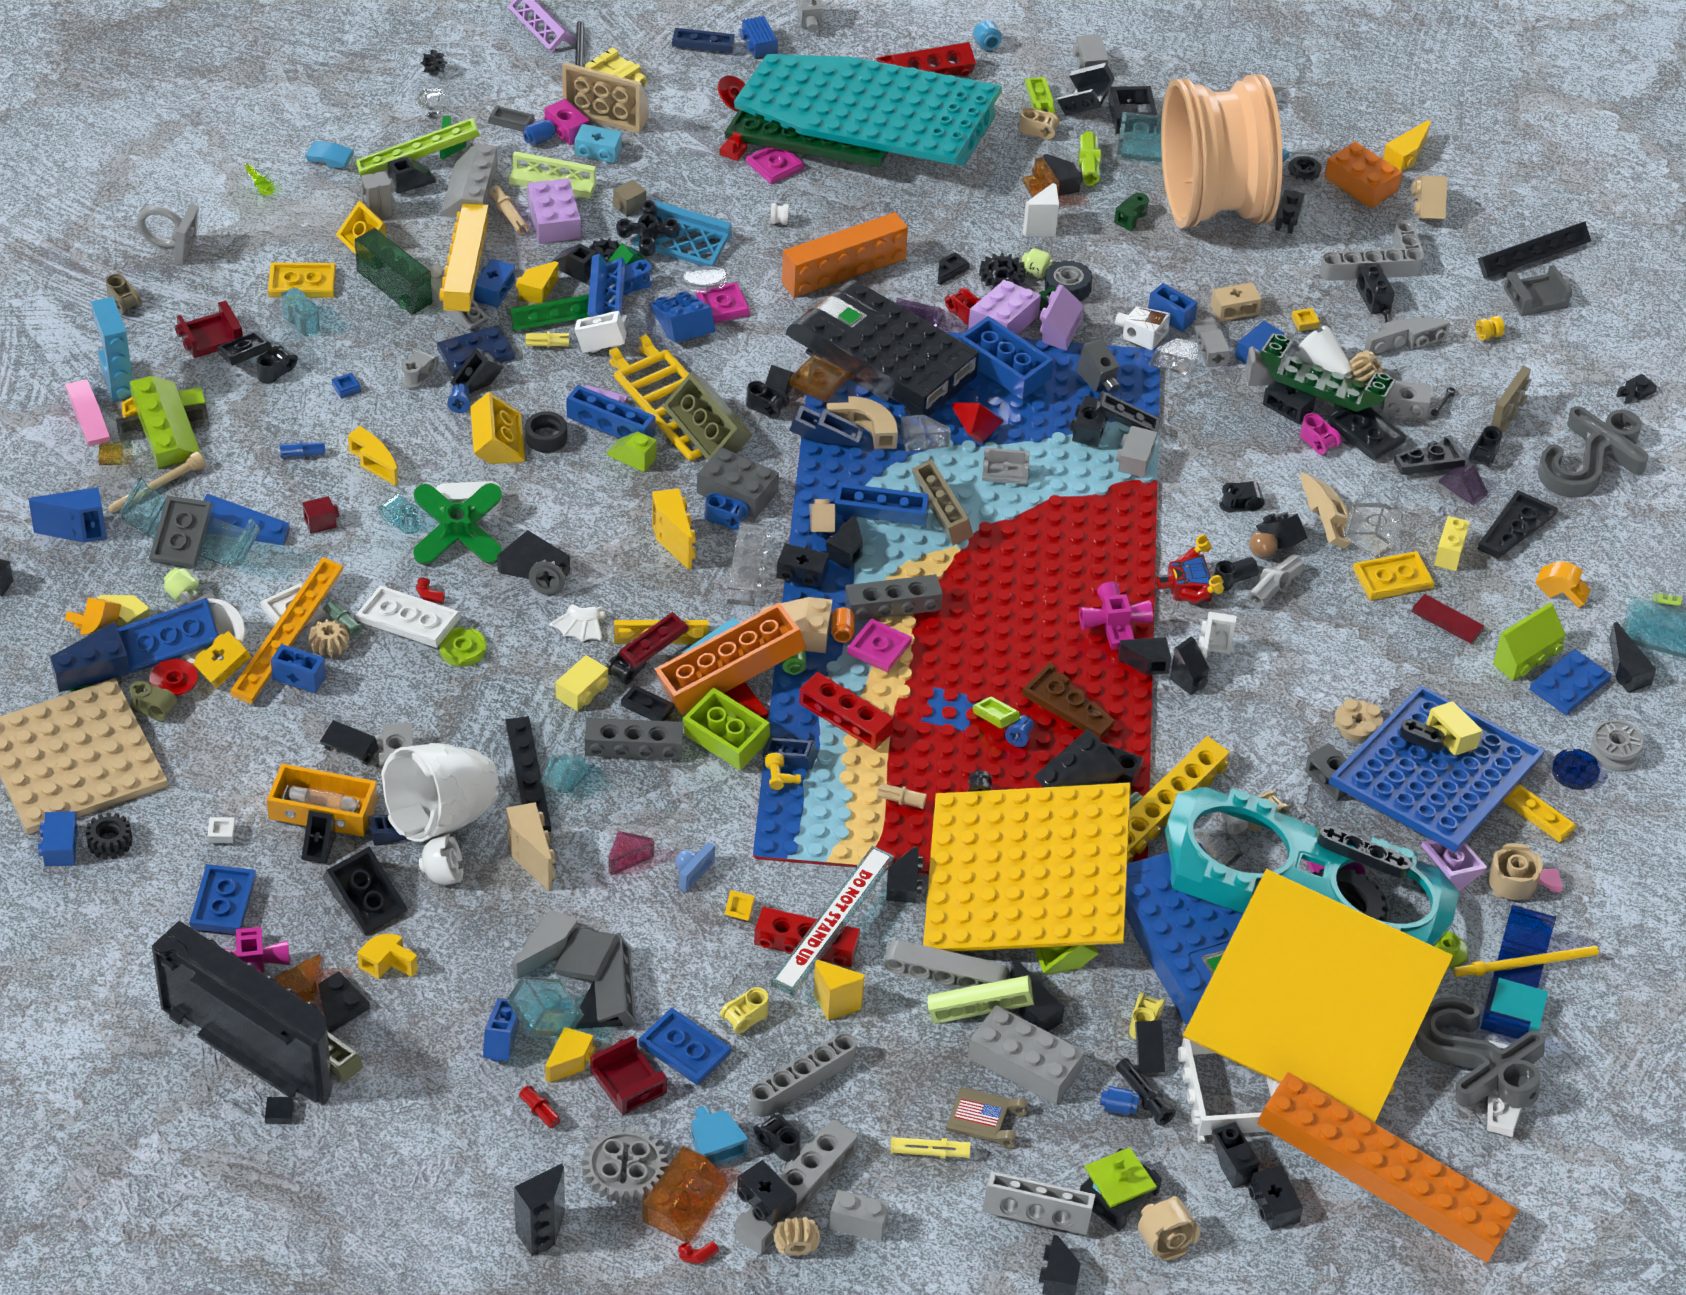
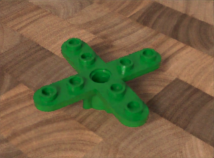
[413,483,502,565]

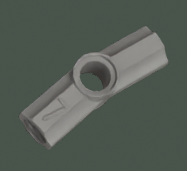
[1247,554,1305,609]

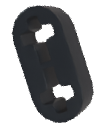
[1399,719,1445,751]

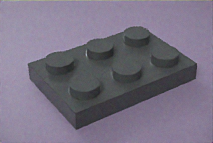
[149,495,213,568]

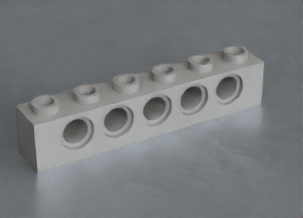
[735,1120,858,1255]

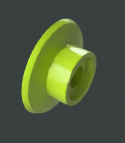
[1434,932,1469,968]

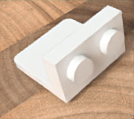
[1198,612,1237,661]

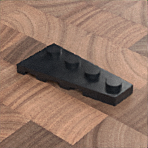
[1477,490,1558,559]

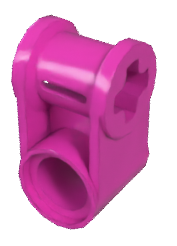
[1300,413,1342,455]

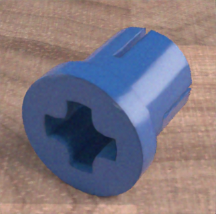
[447,384,470,413]
[1005,715,1034,747]

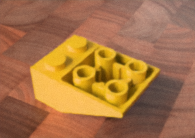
[652,488,696,570]

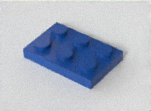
[1529,649,1611,716]
[189,864,256,934]
[638,1007,731,1086]

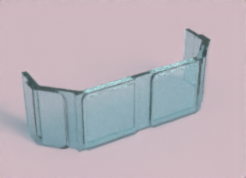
[120,477,260,567]

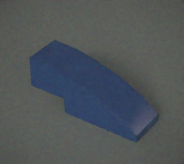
[789,405,864,446]

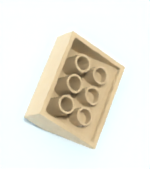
[562,62,649,133]

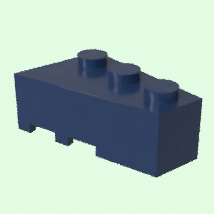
[50,622,130,692]

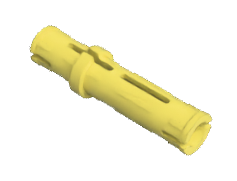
[891,1137,970,1159]

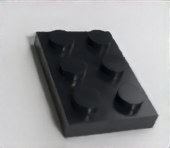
[1327,407,1406,461]

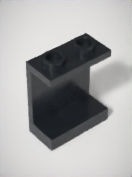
[1057,63,1115,116]

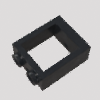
[1109,86,1158,134]

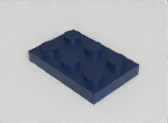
[437,325,515,377]

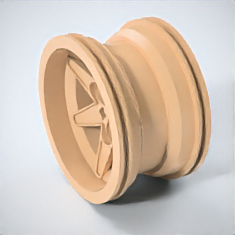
[1161,74,1283,228]

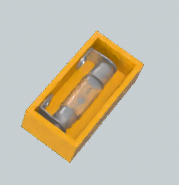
[267,763,378,837]

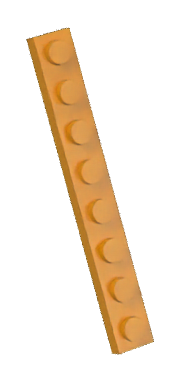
[230,557,343,705]

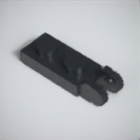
[1275,189,1305,234]

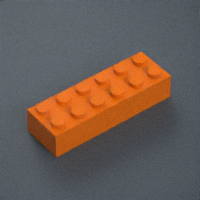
[782,212,908,298]
[655,602,807,716]

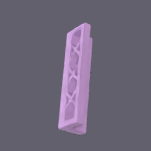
[508,0,576,52]

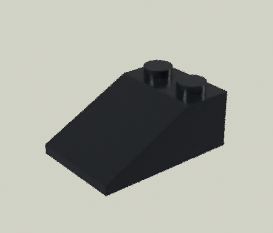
[322,846,408,935]

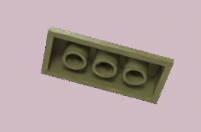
[663,373,753,461]

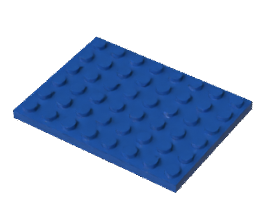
[1328,685,1545,852]

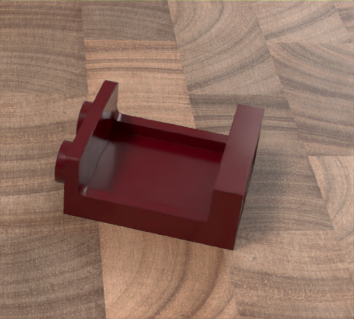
[175,300,243,358]
[590,1035,667,1116]

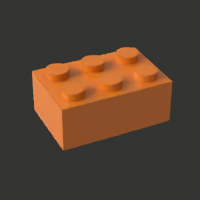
[1325,141,1402,208]

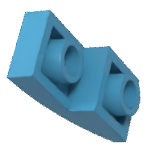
[305,141,355,168]

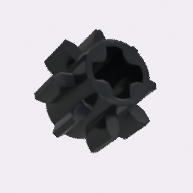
[420,50,448,76]

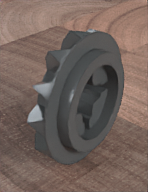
[529,559,566,595]

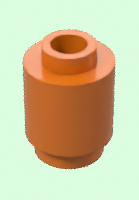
[831,607,855,643]

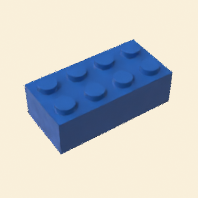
[959,316,1054,400]

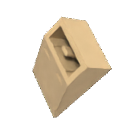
[506,802,556,891]

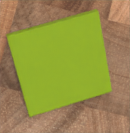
[1084,1147,1157,1208]

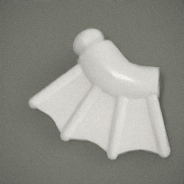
[549,604,606,642]

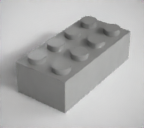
[968,1005,1085,1105]

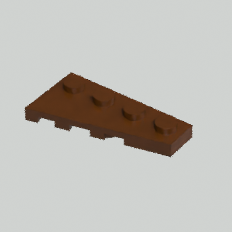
[1022,662,1114,740]

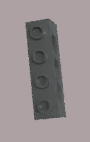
[844,574,943,621]
[585,718,683,760]

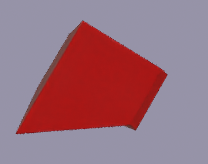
[951,403,1004,444]

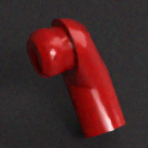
[416,577,445,604]
[678,1241,719,1264]

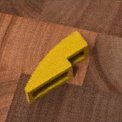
[348,425,398,486]

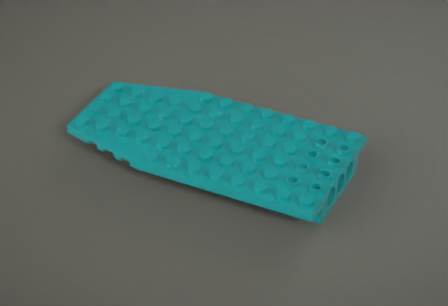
[734,54,1002,166]

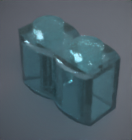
[281,287,320,337]

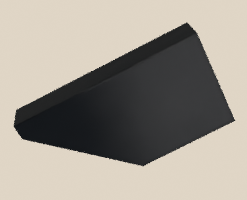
[937,252,969,285]

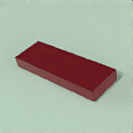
[1412,594,1484,644]
[619,611,688,669]

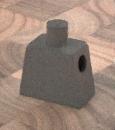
[1076,338,1120,394]

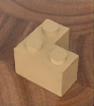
[1411,176,1447,220]

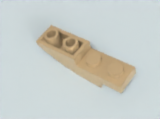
[1300,472,1351,549]

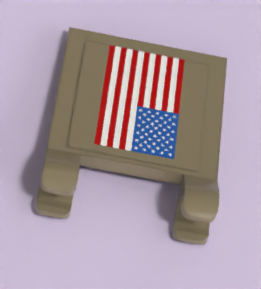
[946,1087,1028,1149]

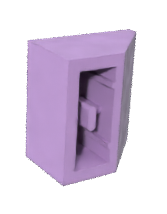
[1040,284,1083,351]

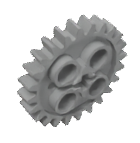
[582,1126,668,1205]

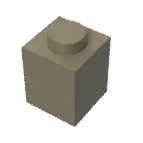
[613,180,646,217]

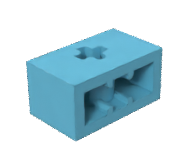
[575,124,622,163]

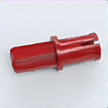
[519,1085,560,1129]

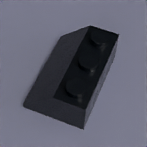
[1034,728,1126,788]
[514,1163,565,1256]

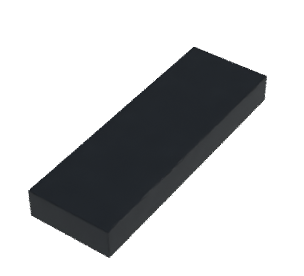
[1096,391,1160,435]

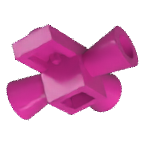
[1079,582,1153,650]
[225,927,290,973]

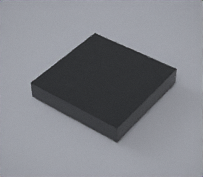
[217,331,272,366]

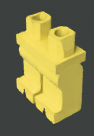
[585,47,647,88]

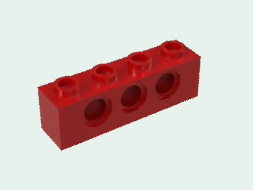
[890,42,976,76]
[799,672,893,750]
[754,906,860,967]

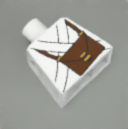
[1115,307,1170,350]

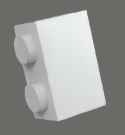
[575,311,627,353]

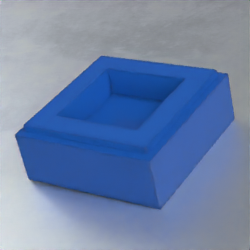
[331,373,361,398]

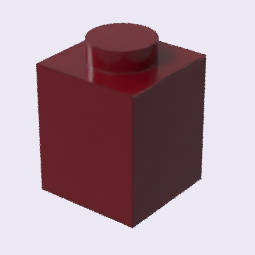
[302,496,339,534]

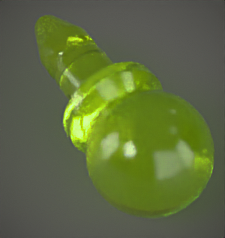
[245,163,275,195]

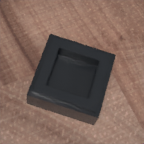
[265,1097,294,1124]

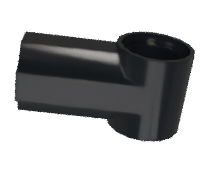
[1214,557,1259,591]

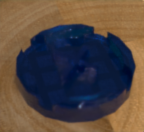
[1551,749,1601,790]

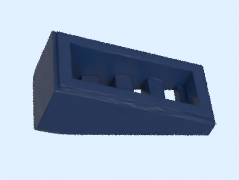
[762,737,818,770]
[368,815,407,845]

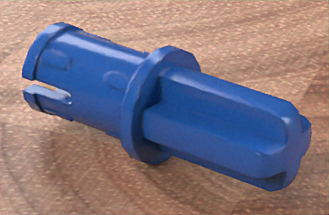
[280,440,325,458]

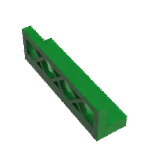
[506,294,589,331]

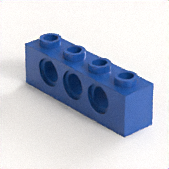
[566,385,656,438]

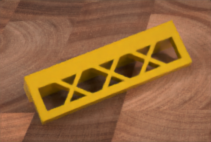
[614,620,709,644]

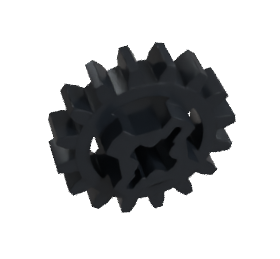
[979,253,1026,289]

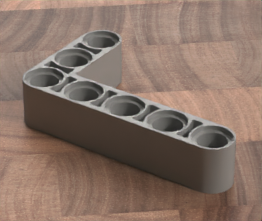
[1320,220,1424,281]

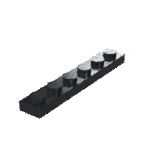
[1478,221,1591,278]
[505,716,551,832]

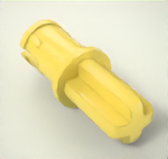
[525,331,569,348]

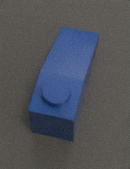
[483,998,523,1062]

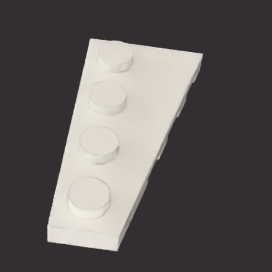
[1487,1040,1539,1137]

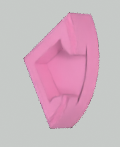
[1536,868,1563,893]

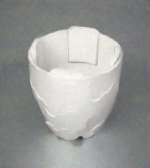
[381,743,499,842]

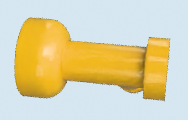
[765,753,801,790]

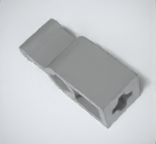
[1192,318,1230,367]

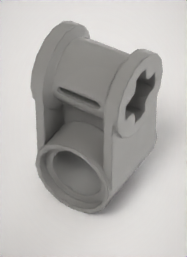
[402,350,439,389]

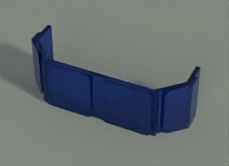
[1480,905,1556,1039]

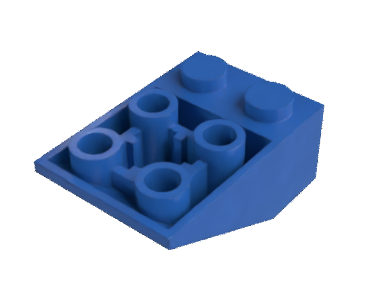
[649,292,715,342]
[28,487,107,543]

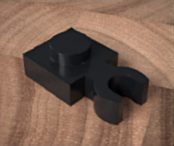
[1616,373,1657,404]

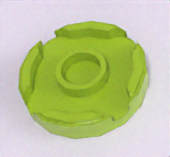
[439,627,486,667]

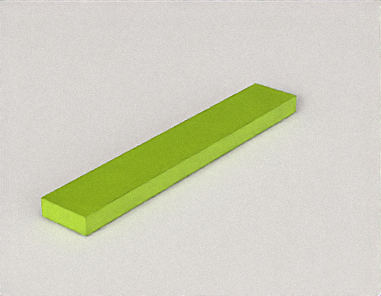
[355,118,480,177]

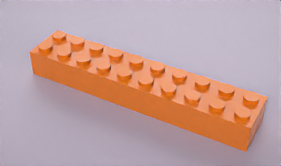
[1257,1072,1519,1263]

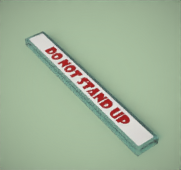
[771,846,894,996]

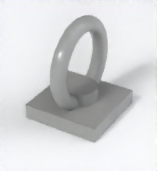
[137,204,199,265]

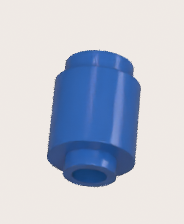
[523,119,555,146]
[1100,1086,1139,1116]

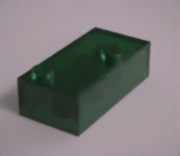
[355,228,432,315]

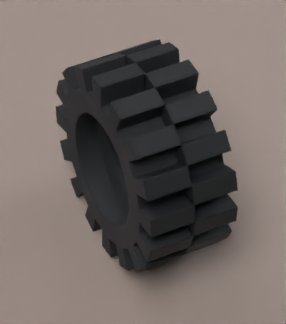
[85,812,133,860]

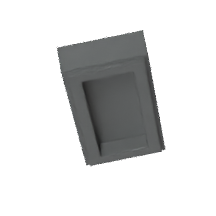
[488,105,535,132]

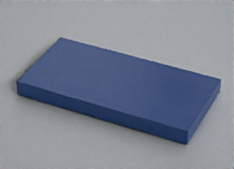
[117,598,219,674]

